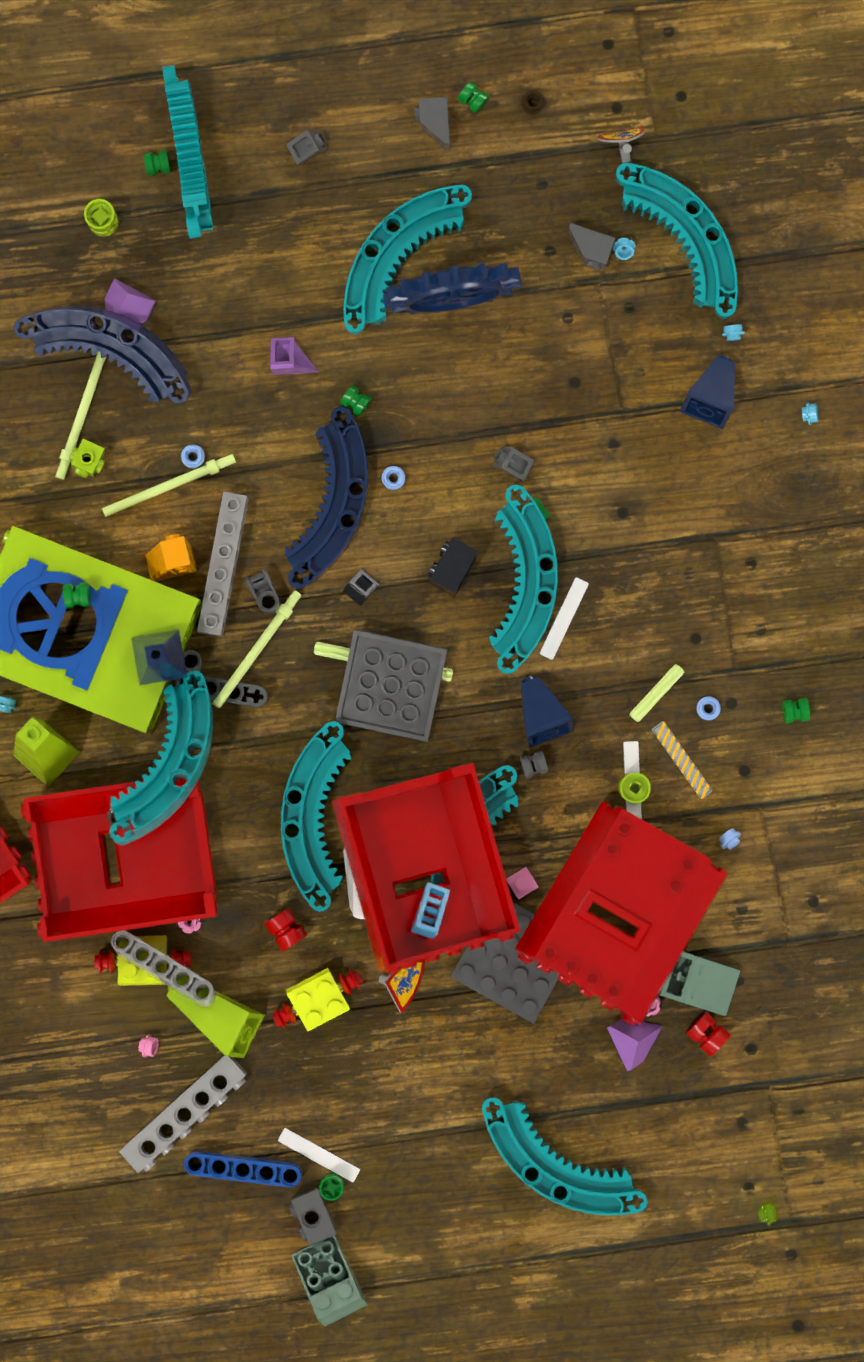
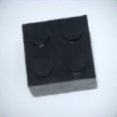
[428,538,478,597]

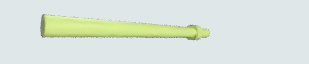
[55,352,107,480]
[102,454,236,517]
[212,590,301,708]

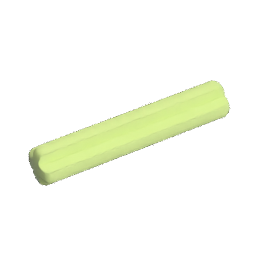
[629,664,684,722]

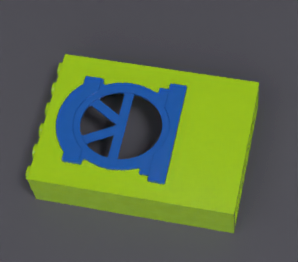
[0,526,203,735]

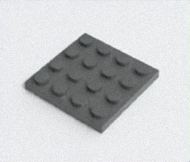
[335,629,447,742]
[450,903,559,1024]

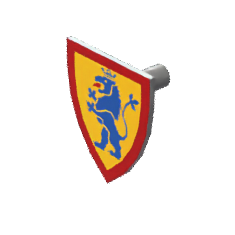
[597,127,645,163]
[379,959,425,1014]

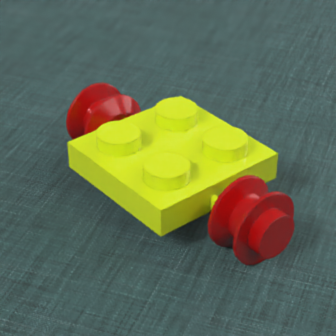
[94,935,191,986]
[272,968,363,1031]

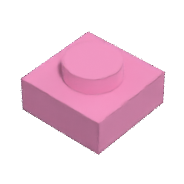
[506,867,538,900]

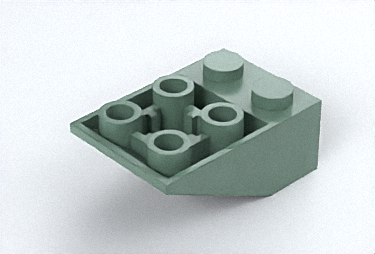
[659,952,740,1016]
[291,1235,368,1326]

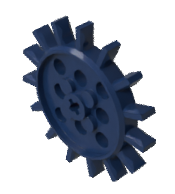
[383,263,522,315]

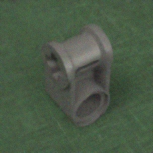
[244,568,281,615]

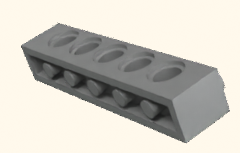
[197,492,249,638]
[119,1055,247,1173]

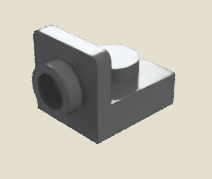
[286,129,328,165]
[492,446,534,481]

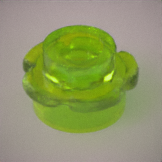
[758,1203,777,1226]

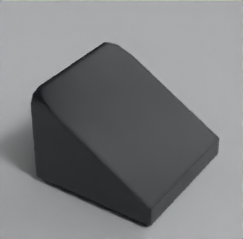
[343,569,379,606]

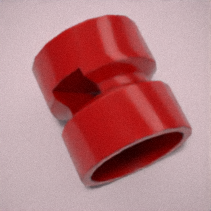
[264,907,307,952]
[685,1011,731,1057]

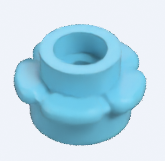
[612,238,636,260]
[722,325,745,341]
[802,402,818,425]
[0,695,17,713]

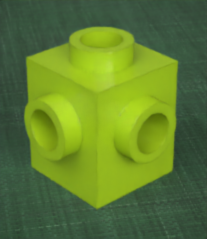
[69,439,105,478]

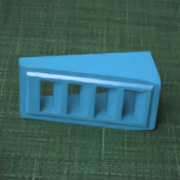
[411,882,450,939]

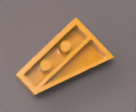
[145,534,197,582]

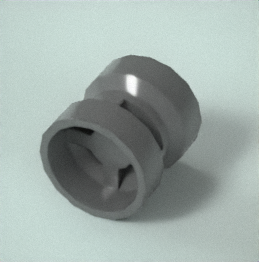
[519,750,549,779]

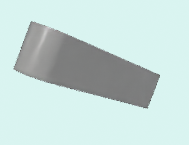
[111,931,216,1007]

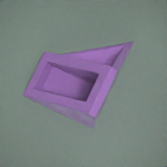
[104,279,156,324]
[270,337,319,375]
[607,1019,663,1071]

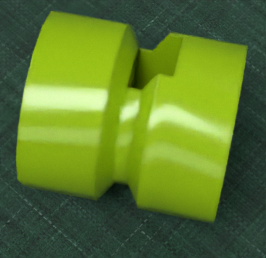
[84,199,119,237]
[618,772,651,803]

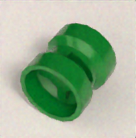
[457,81,490,114]
[143,149,171,177]
[340,384,373,417]
[63,582,91,608]
[782,698,810,724]
[319,1173,344,1201]

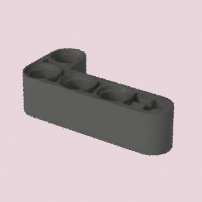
[176,650,269,708]

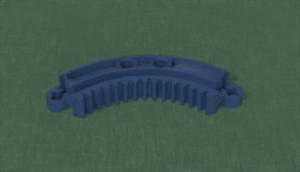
[14,305,191,403]
[285,407,368,589]

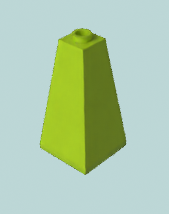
[13,717,81,787]
[166,976,265,1058]

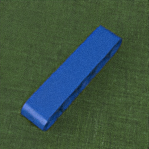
[184,1151,302,1187]

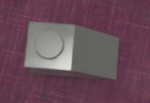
[414,97,450,150]
[568,223,615,270]

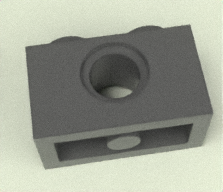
[289,1186,337,1245]

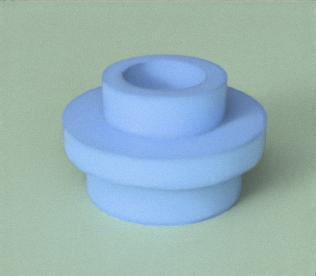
[181,445,205,468]
[382,466,405,490]
[696,696,721,720]
[719,828,741,850]

